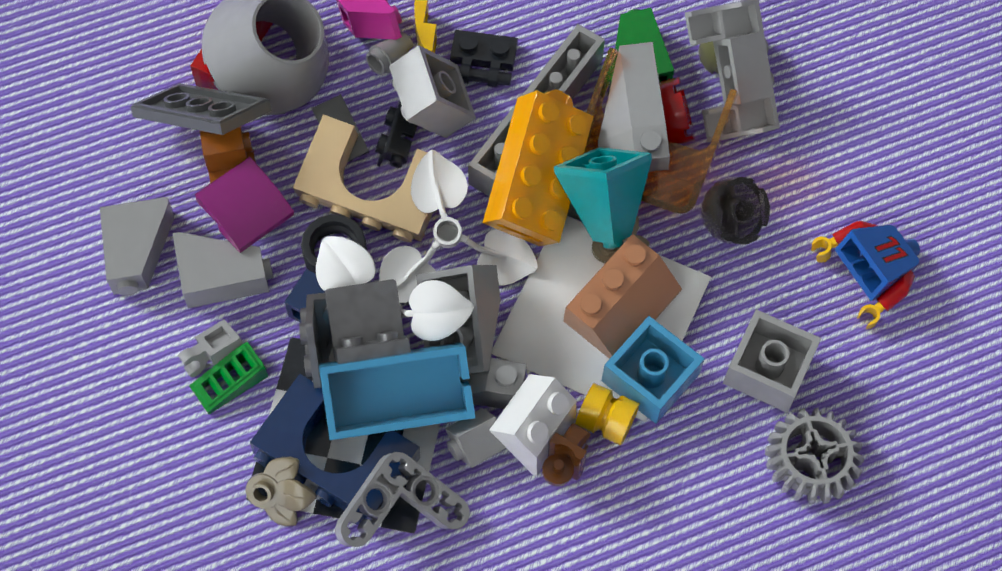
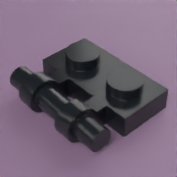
[450,30,518,87]

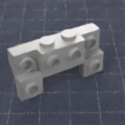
[685,0,780,143]

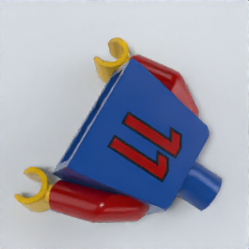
[811,221,920,329]

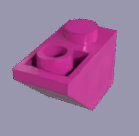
[336,0,402,40]

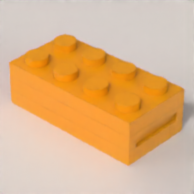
[482,89,594,246]

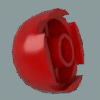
[659,77,695,145]

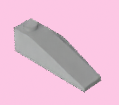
[598,42,670,172]

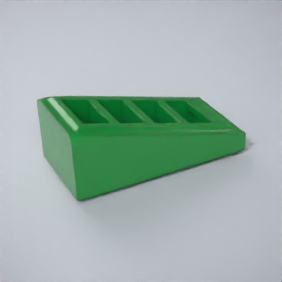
[189,342,269,415]

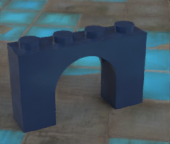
[250,374,420,526]

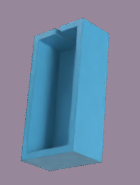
[319,342,475,440]

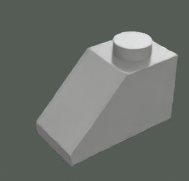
[460,358,527,409]

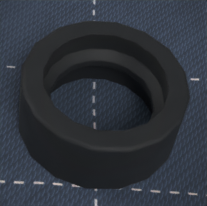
[301,214,367,274]

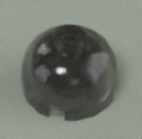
[701,177,770,245]

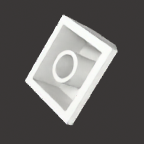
[489,374,577,476]

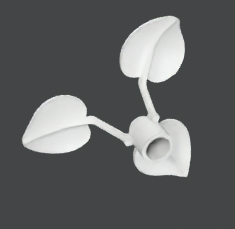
[379,150,538,303]
[316,236,474,362]

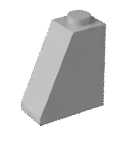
[100,197,174,295]
[172,232,274,309]

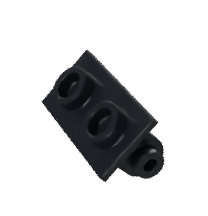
[375,100,418,168]

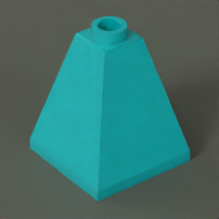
[554,147,652,248]

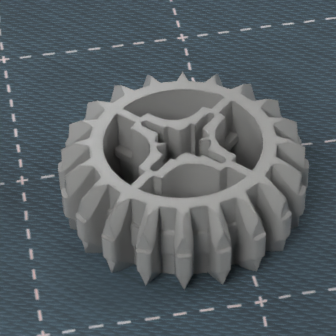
[765,407,864,504]

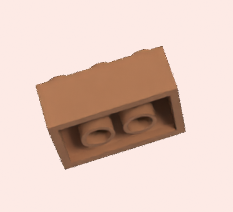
[563,234,682,359]

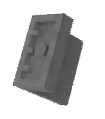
[325,279,411,364]
[299,293,333,388]

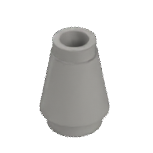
[366,32,413,75]

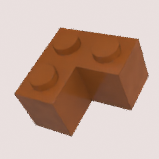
[199,126,256,184]

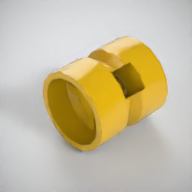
[575,383,640,446]

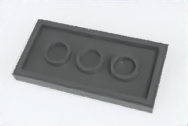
[130,83,272,135]

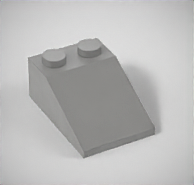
[416,265,501,374]

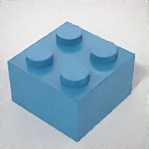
[601,316,705,424]

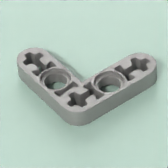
[335,452,470,547]

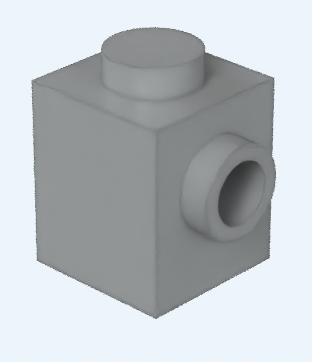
[445,408,506,468]

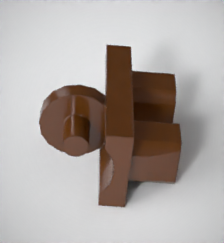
[542,423,591,486]

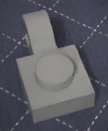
[178,319,243,377]

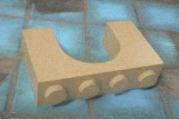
[293,114,433,243]

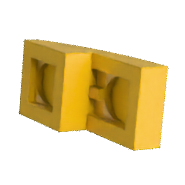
[414,0,437,53]

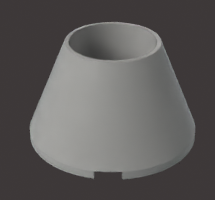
[202,0,329,115]

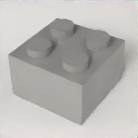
[389,45,476,138]
[723,309,822,413]

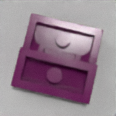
[195,157,294,253]

